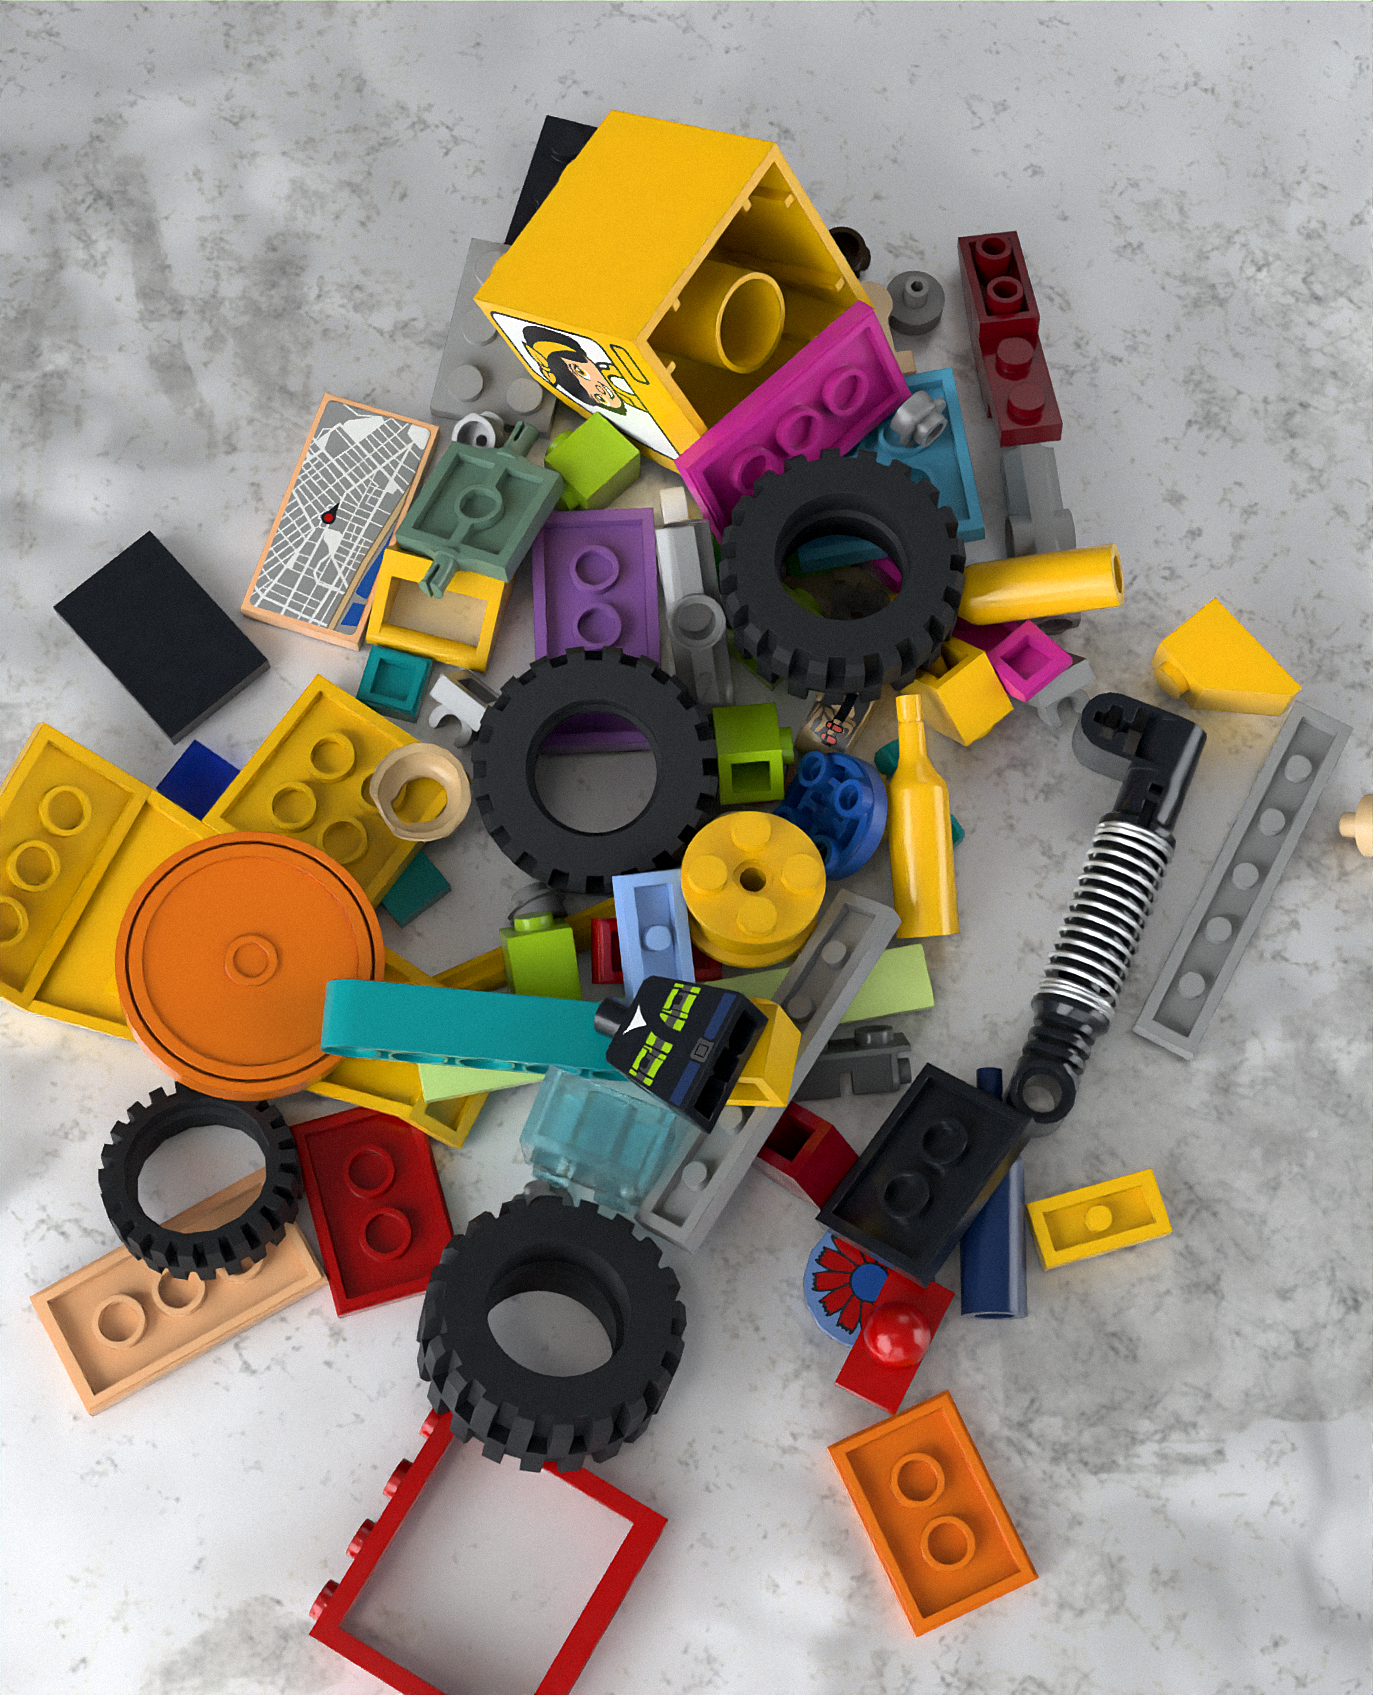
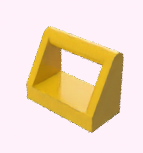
[366,542,517,674]

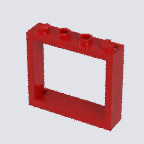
[308,1408,668,1695]

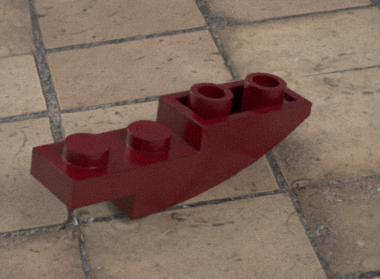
[957,231,1063,448]

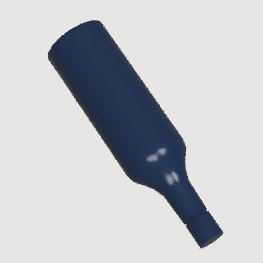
[960,1067,1028,1320]

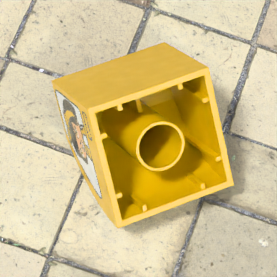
[473,109,876,475]

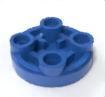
[771,750,888,882]

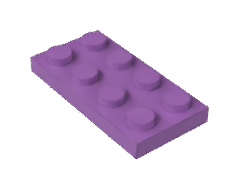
[531,508,661,755]

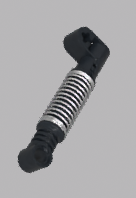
[1003,692,1207,1138]

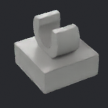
[1018,652,1096,729]
[429,669,500,748]

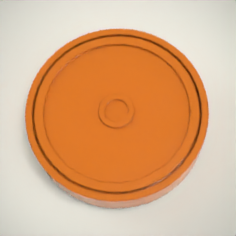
[115,831,385,1101]

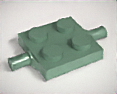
[395,421,565,599]

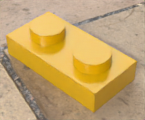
[1025,1168,1173,1272]

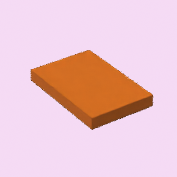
[826,1390,1039,1638]

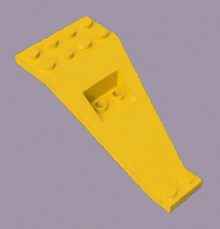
[0,722,490,1149]

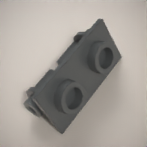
[794,1025,912,1102]

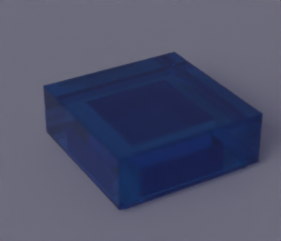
[156,739,240,822]

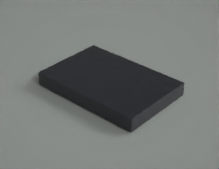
[53,530,271,745]
[815,1062,1038,1289]

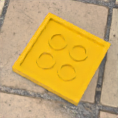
[202,674,471,910]

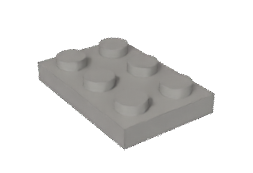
[430,238,559,440]

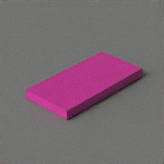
[673,300,912,546]

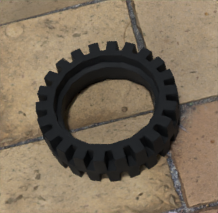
[98,1081,303,1281]

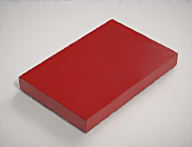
[289,1106,455,1319]

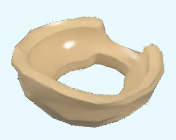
[369,743,472,842]

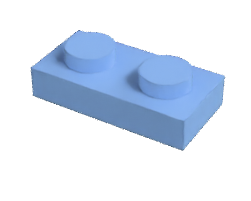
[612,868,695,1003]

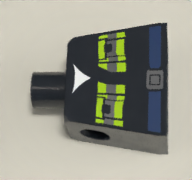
[594,975,769,1134]

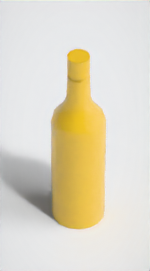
[884,543,1125,626]
[886,695,960,939]

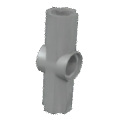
[1000,443,1081,636]
[654,518,736,715]

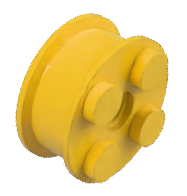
[681,811,826,968]

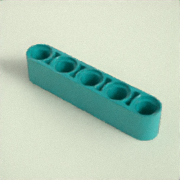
[320,979,630,1082]

